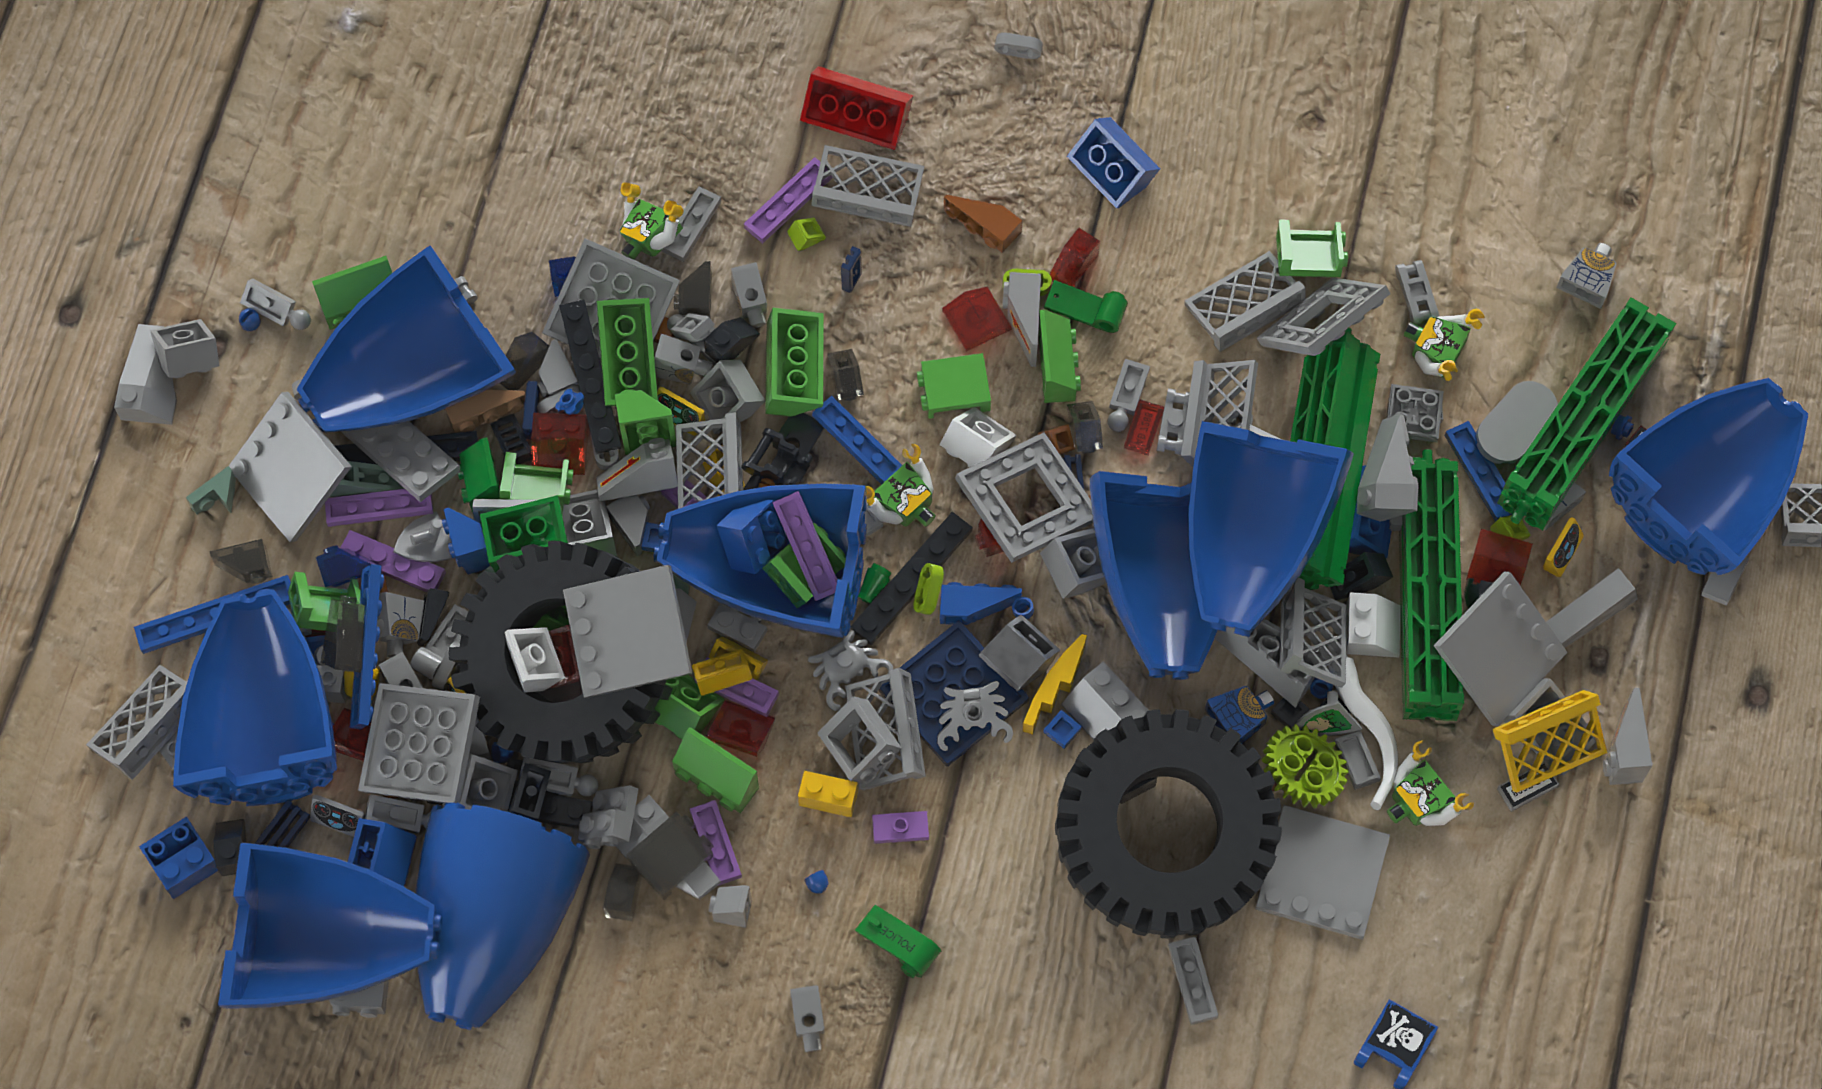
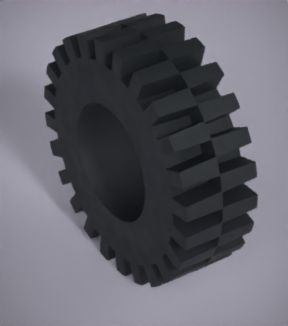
[449,541,673,764]
[1055,709,1282,939]

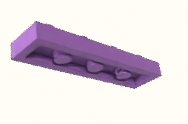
[744,157,833,244]
[325,489,434,527]
[773,491,837,601]
[338,530,446,592]

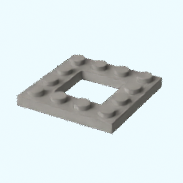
[1257,278,1391,356]
[955,433,1093,563]

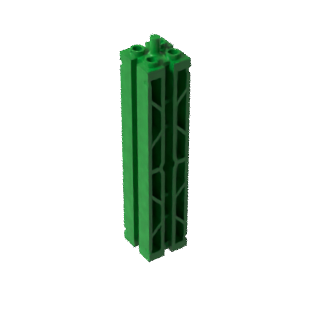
[1497,297,1677,531]
[1290,327,1381,590]
[1399,449,1464,721]

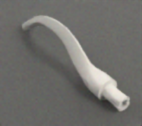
[1326,636,1398,810]

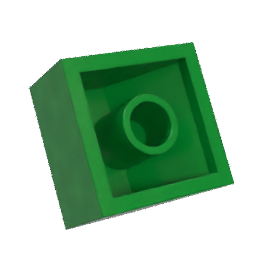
[458,437,500,512]

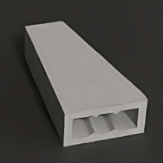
[1546,568,1638,648]

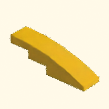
[1023,634,1087,735]

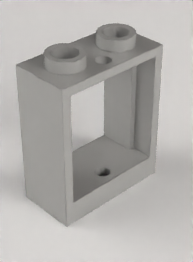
[817,696,902,784]

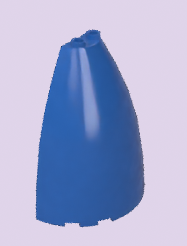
[297,245,516,433]
[1609,378,1808,575]
[1189,421,1354,637]
[1090,471,1217,680]
[654,484,867,638]
[173,589,337,806]
[415,803,590,1030]
[218,843,442,1009]

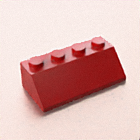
[800,66,914,150]

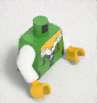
[620,182,684,260]
[1404,308,1485,381]
[866,444,936,527]
[1387,740,1474,826]

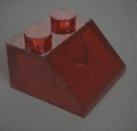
[531,413,589,475]

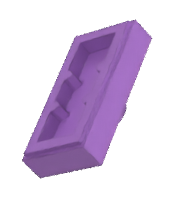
[872,811,929,844]

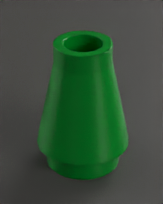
[857,563,892,604]

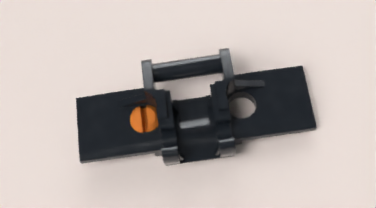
[741,413,825,490]

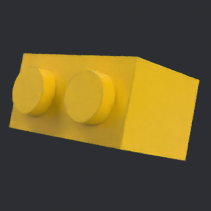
[798,771,858,818]

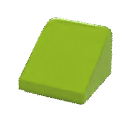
[787,217,826,251]
[1490,515,1531,549]

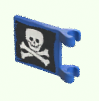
[1354,999,1438,1089]

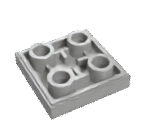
[1387,384,1444,443]

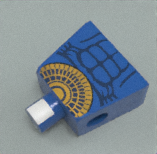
[1205,686,1274,744]

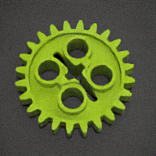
[1262,724,1348,808]

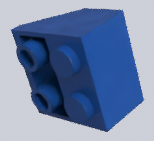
[716,500,787,574]
[442,507,490,575]
[139,816,218,899]
[348,818,417,887]

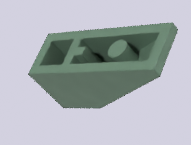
[330,461,405,497]

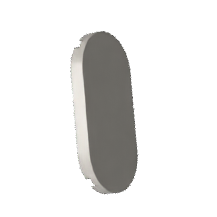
[1476,381,1558,464]

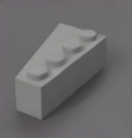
[1215,619,1326,707]

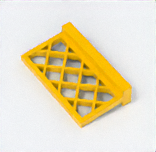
[1493,690,1607,792]

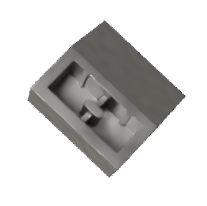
[979,615,1060,691]

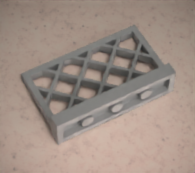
[811,145,924,227]
[1184,251,1305,352]
[1181,360,1258,467]
[676,412,743,509]
[1781,483,1822,547]
[1280,578,1347,688]
[86,665,188,780]
[845,668,926,790]

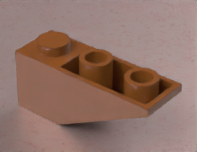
[944,194,1023,253]

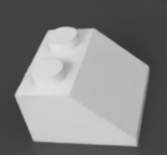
[940,407,1016,468]
[1346,593,1401,658]
[505,627,565,693]

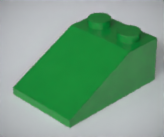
[480,495,568,573]

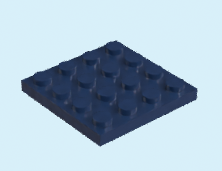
[878,620,1029,767]

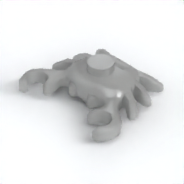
[808,630,893,711]
[937,681,1013,751]

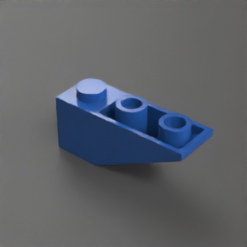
[940,582,1022,625]

